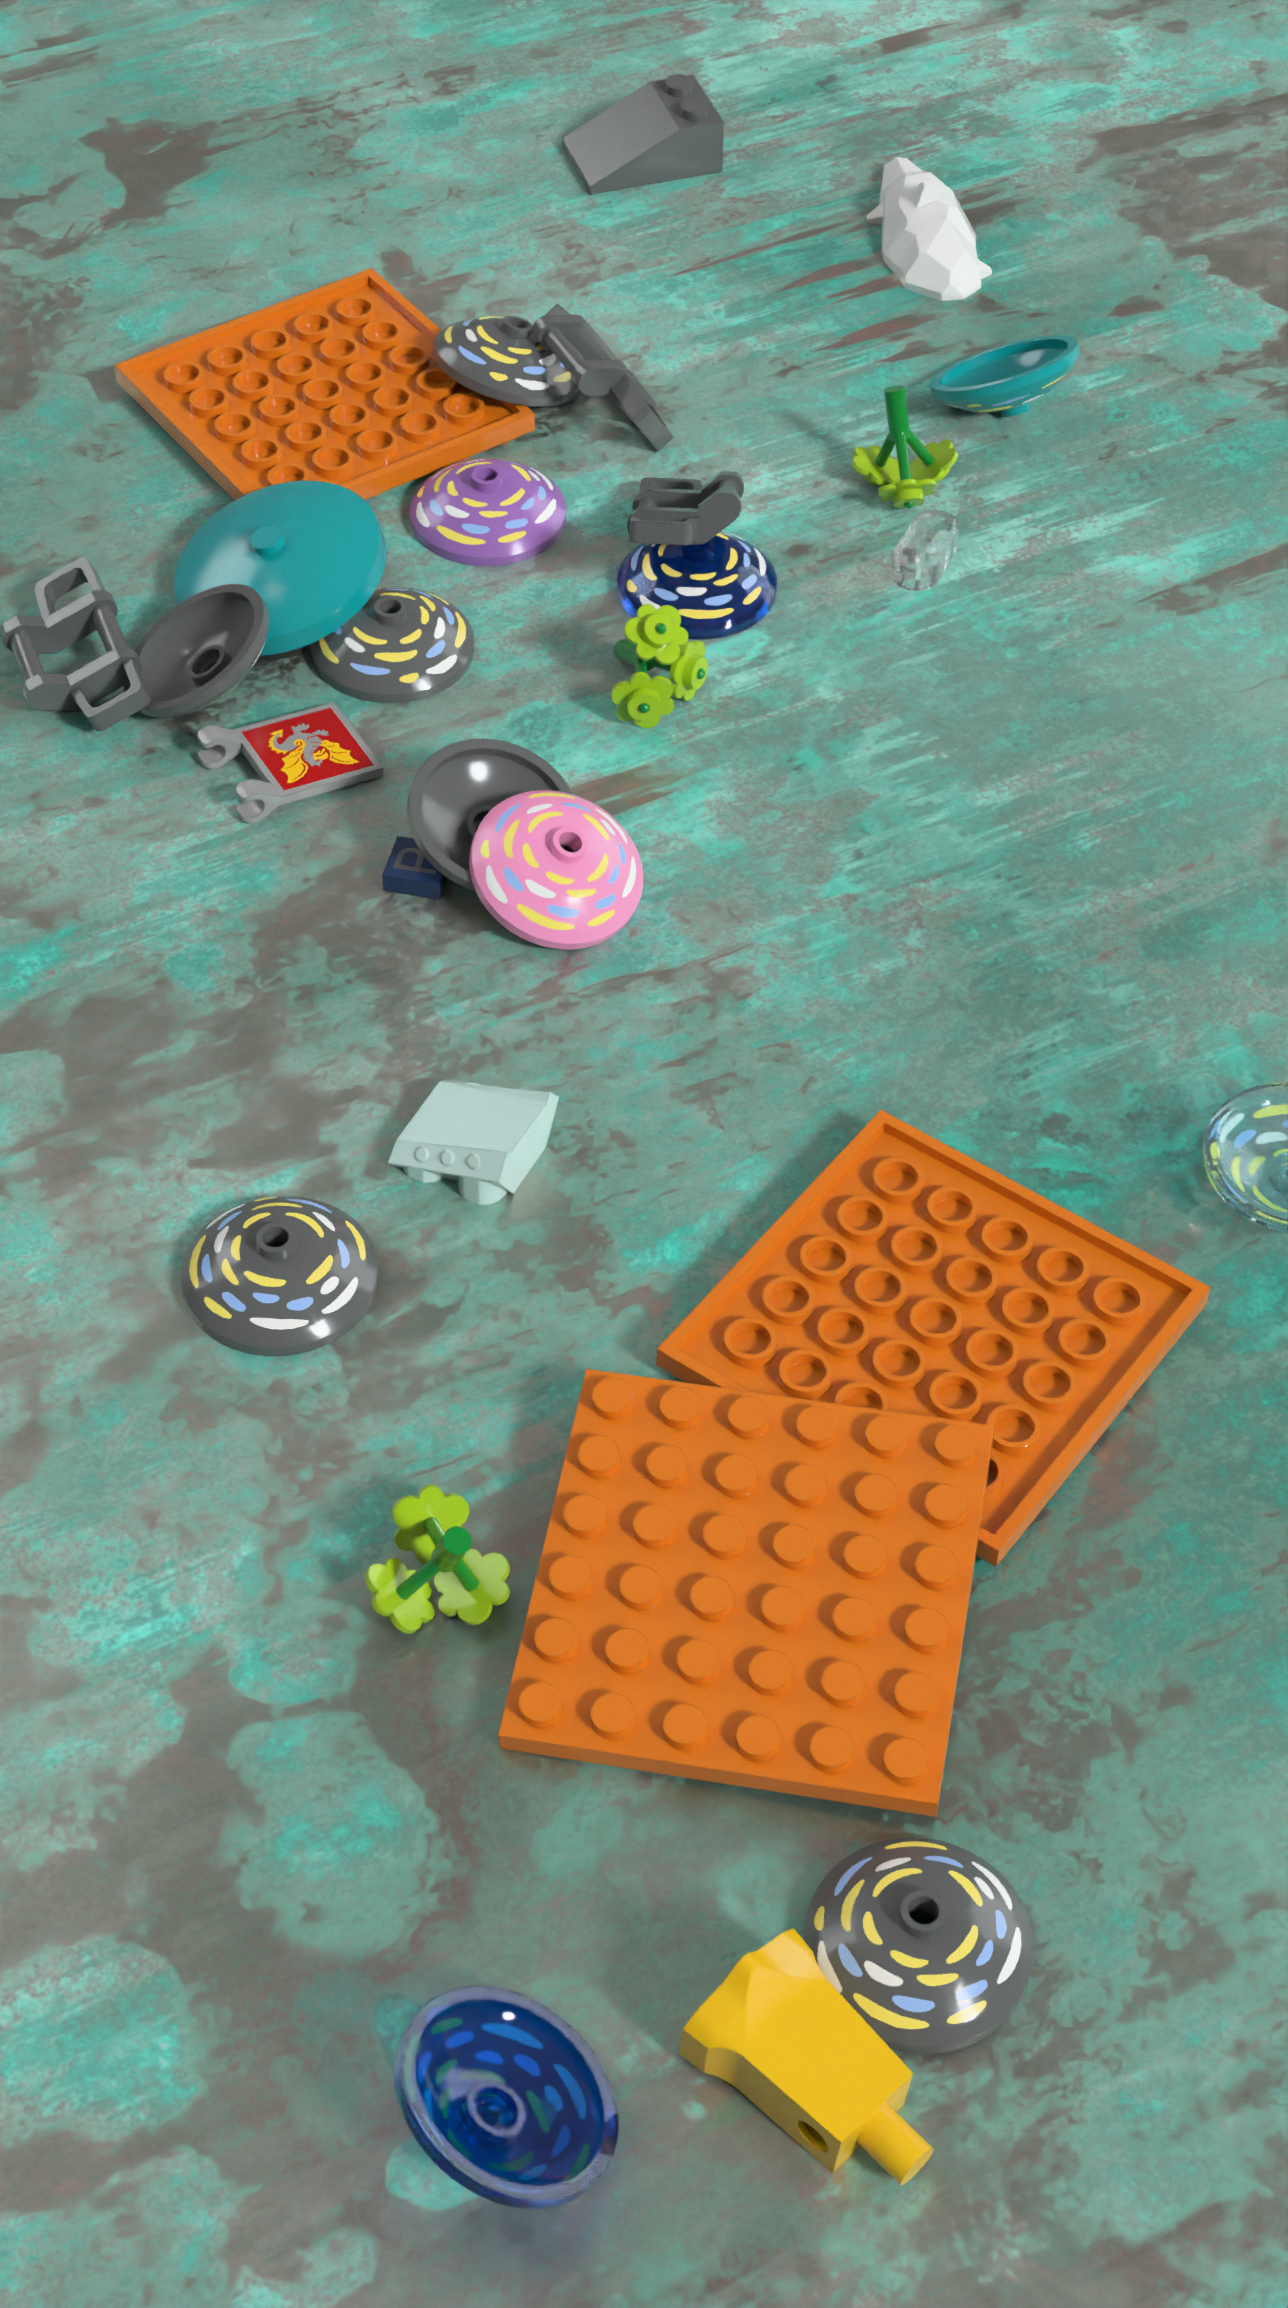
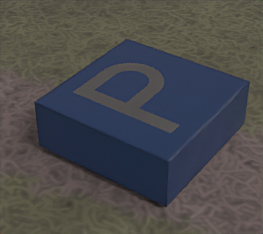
[382,836,448,899]

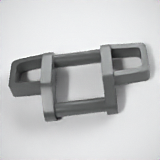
[531,304,674,451]
[627,471,744,545]
[0,557,151,731]

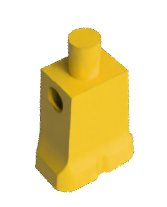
[679,1928,934,2185]

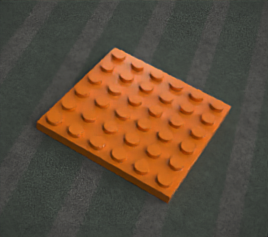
[114,268,535,500]
[656,1110,1211,1567]
[498,1369,995,1817]

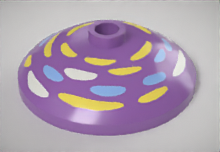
[409,458,566,566]

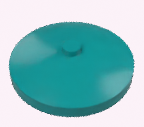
[174,480,387,656]

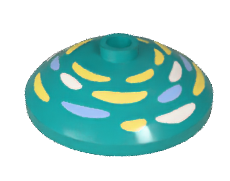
[930,335,1080,417]

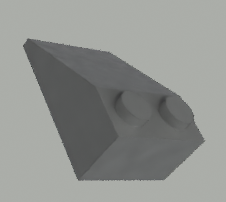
[562,74,724,195]

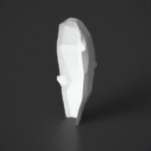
[866,157,992,301]

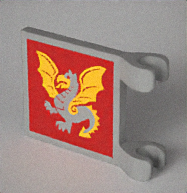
[198,702,384,824]

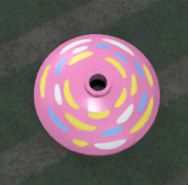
[469,790,643,950]

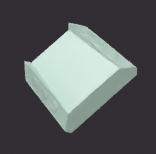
[388,1080,559,1205]

